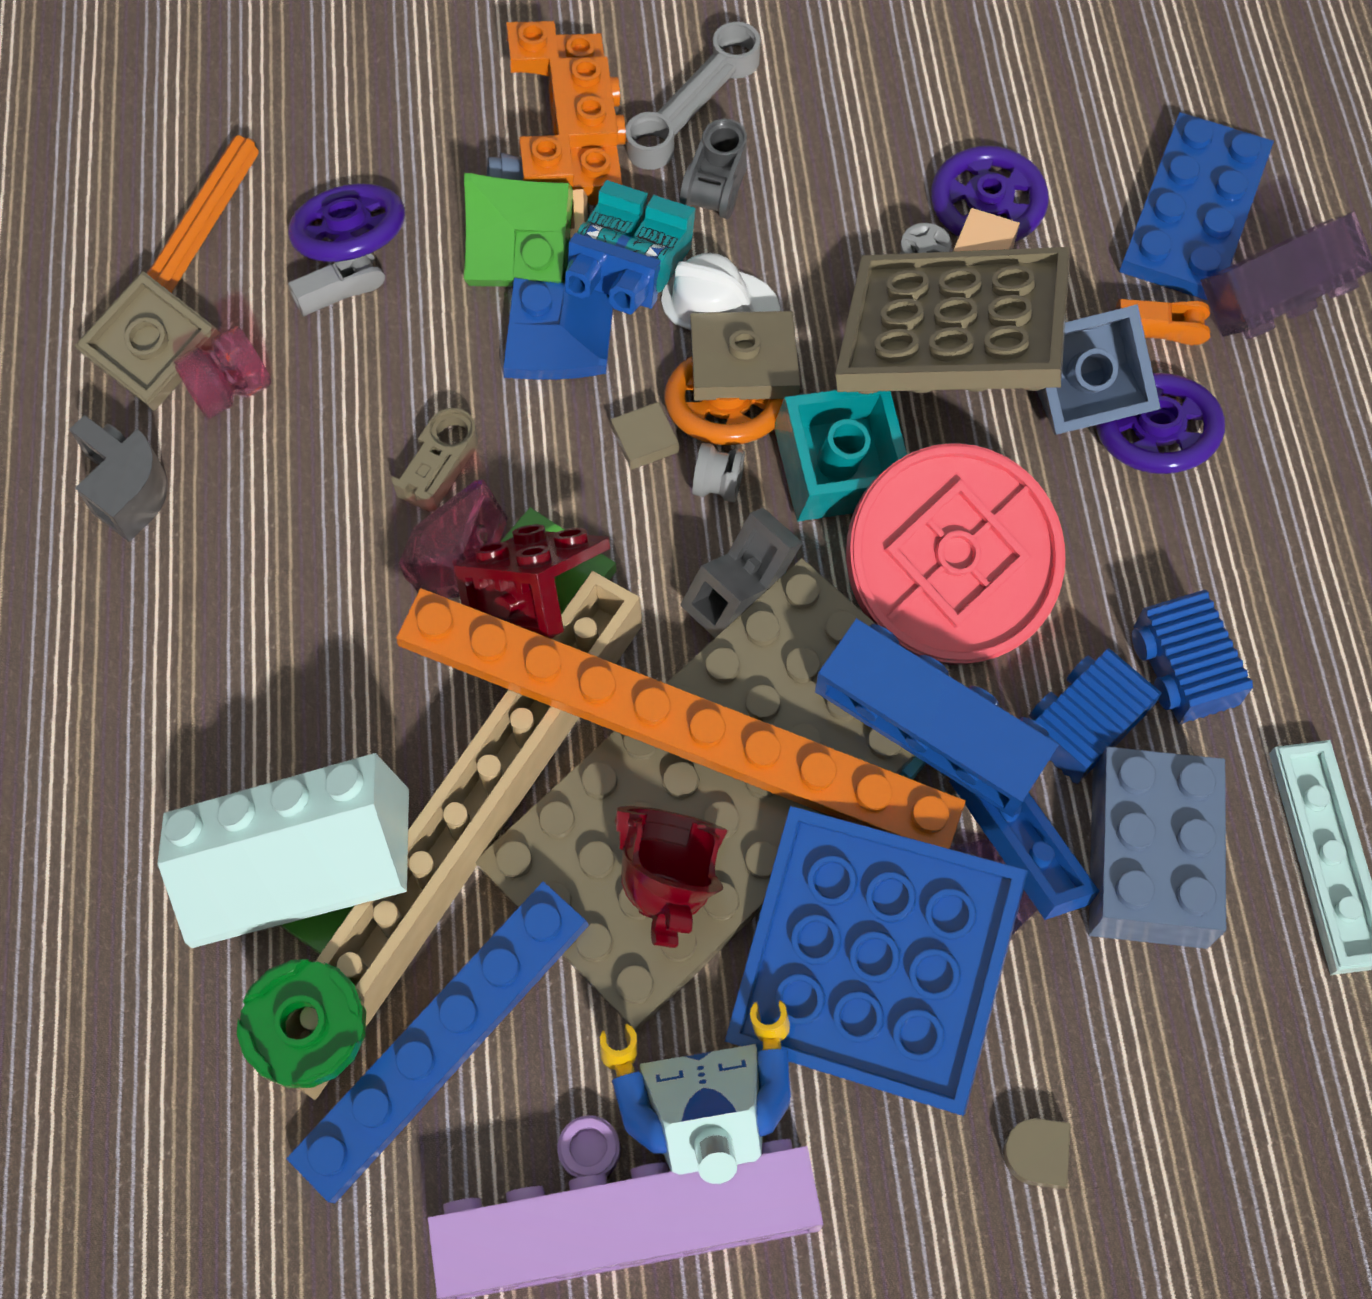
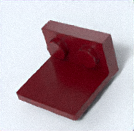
[454,524,610,639]

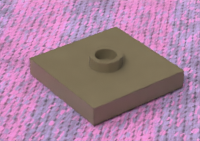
[74,271,222,411]
[690,311,800,401]

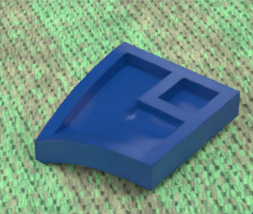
[503,278,613,380]

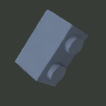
[1036,304,1161,435]

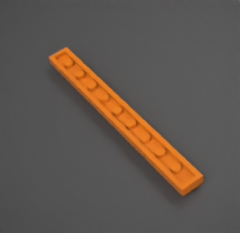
[396,588,966,849]

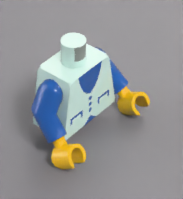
[600,1000,791,1184]

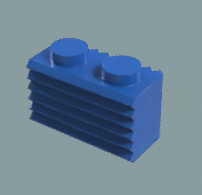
[1132,589,1253,724]
[1029,648,1162,784]

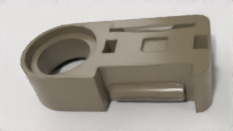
[391,408,478,512]

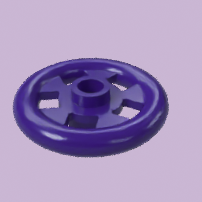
[931,146,1049,242]
[288,183,405,262]
[1096,373,1225,474]

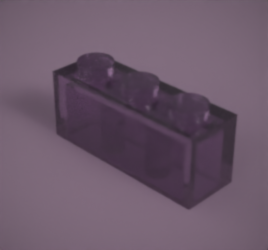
[1200,211,1372,339]

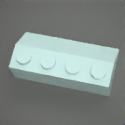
[157,753,409,948]

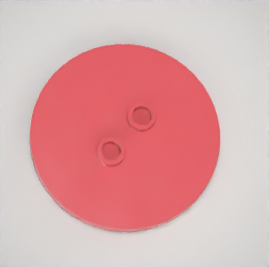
[846,444,1066,665]

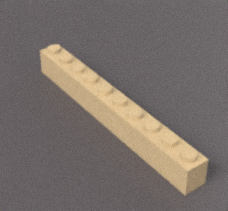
[286,571,642,1101]

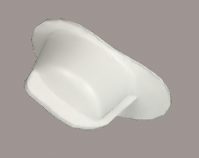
[661,253,780,330]

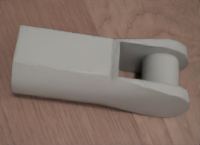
[288,253,385,317]

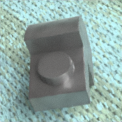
[69,415,168,542]
[680,508,803,638]

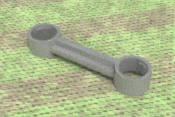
[625,22,760,170]

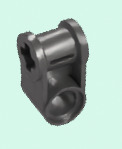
[679,118,747,219]

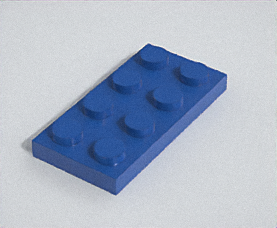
[1119,112,1274,303]

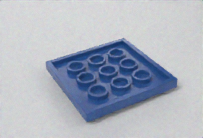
[725,806,1028,1116]

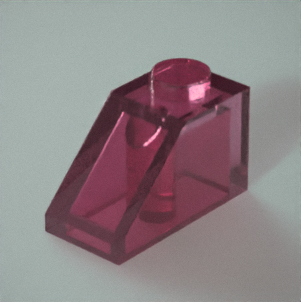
[398,479,508,599]

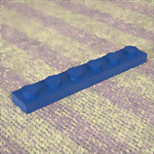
[286,881,589,1203]

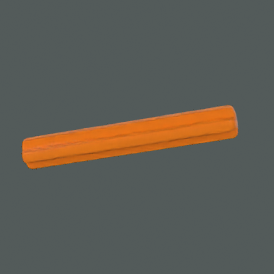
[147,135,259,293]

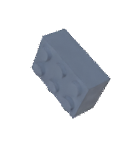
[1088,747,1226,949]

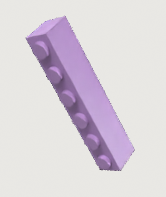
[428,1139,823,1299]

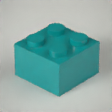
[774,390,907,522]

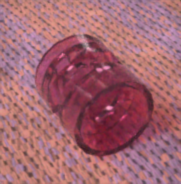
[172,325,272,420]

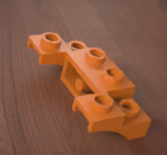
[506,21,626,206]

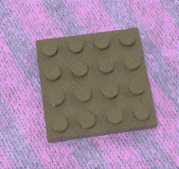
[835,247,1070,394]

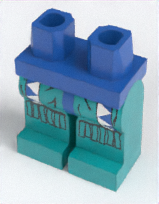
[565,180,696,315]

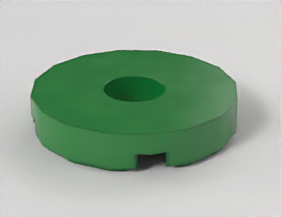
[236,959,366,1088]

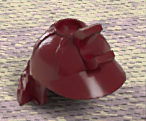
[614,806,728,948]

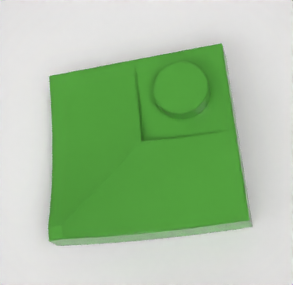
[464,173,573,287]

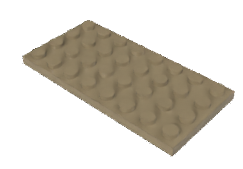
[476,558,916,1033]

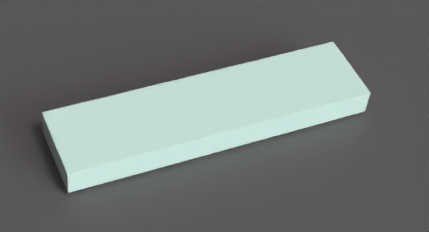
[1269,740,1372,975]

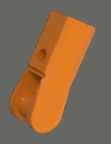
[1115,299,1210,345]

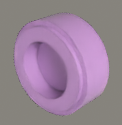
[557,1115,621,1178]

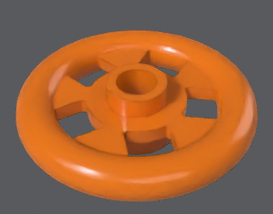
[664,356,784,445]

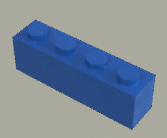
[815,618,1059,818]

